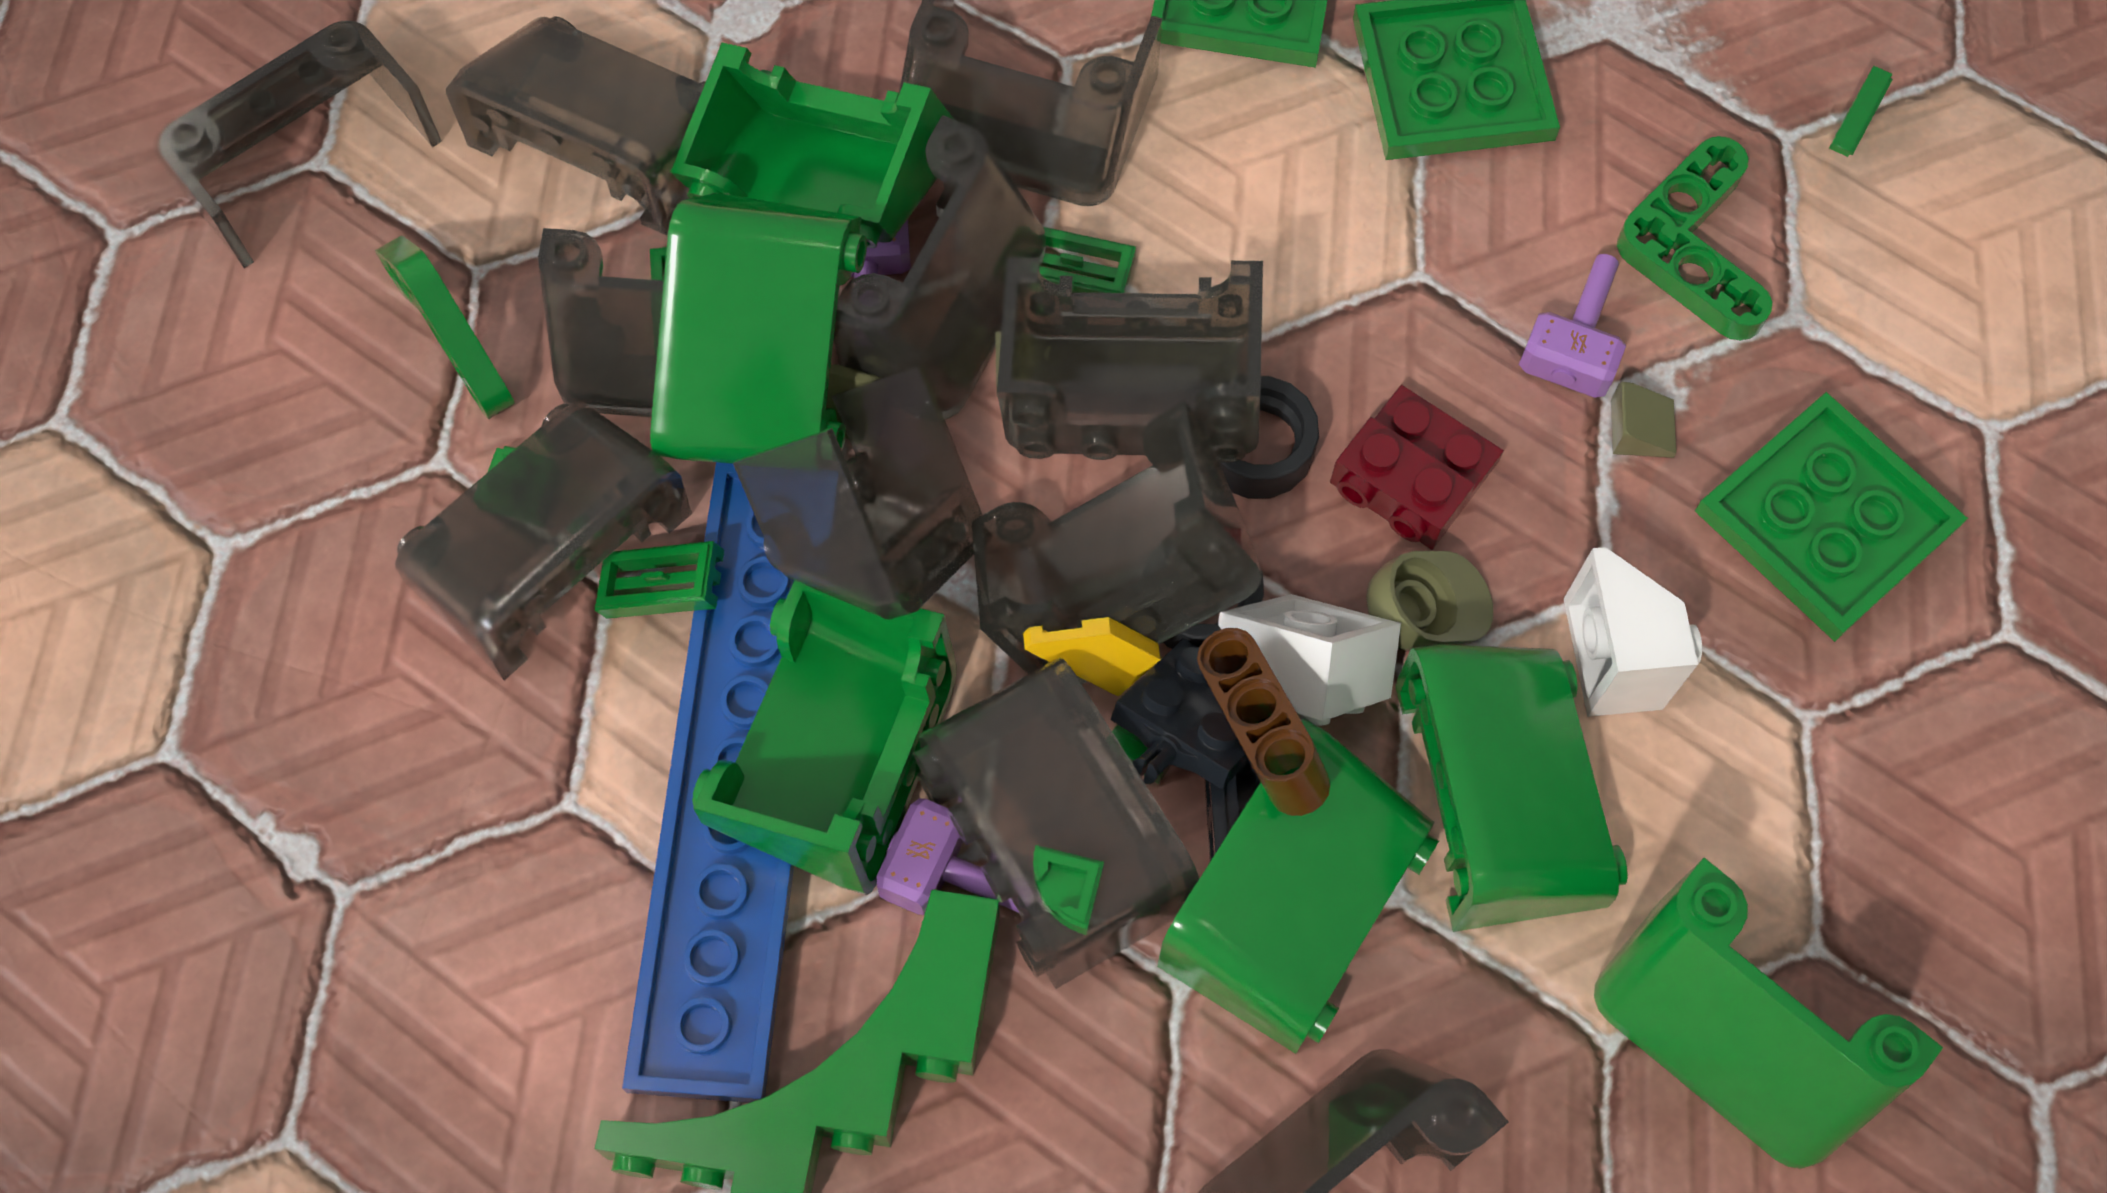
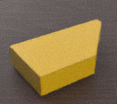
[1023,617,1161,697]

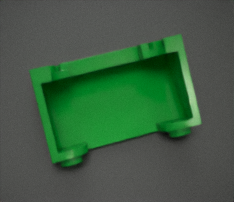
[670,42,963,248]
[650,193,867,470]
[692,576,957,895]
[1395,644,1628,932]
[1157,718,1439,1054]
[1594,858,1943,1169]

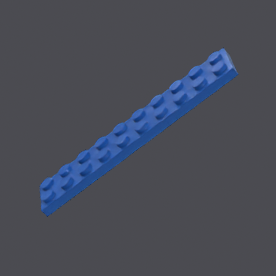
[622,462,842,1103]

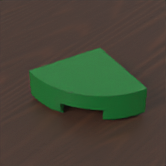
[1033,845,1104,935]

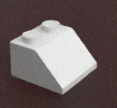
[1564,547,1702,717]
[1218,594,1401,726]

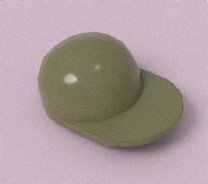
[1366,551,1493,651]

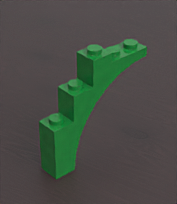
[594,889,1000,1193]

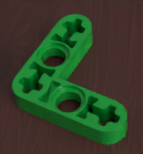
[1617,136,1772,341]
[375,235,515,419]

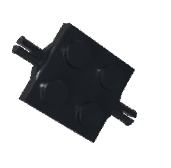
[1110,638,1269,789]

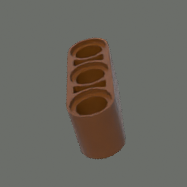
[1197,628,1331,816]

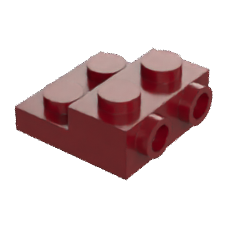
[1330,384,1504,550]

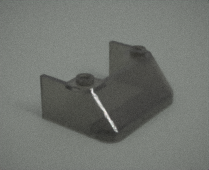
[899,0,1163,206]
[154,21,442,268]
[733,364,986,620]

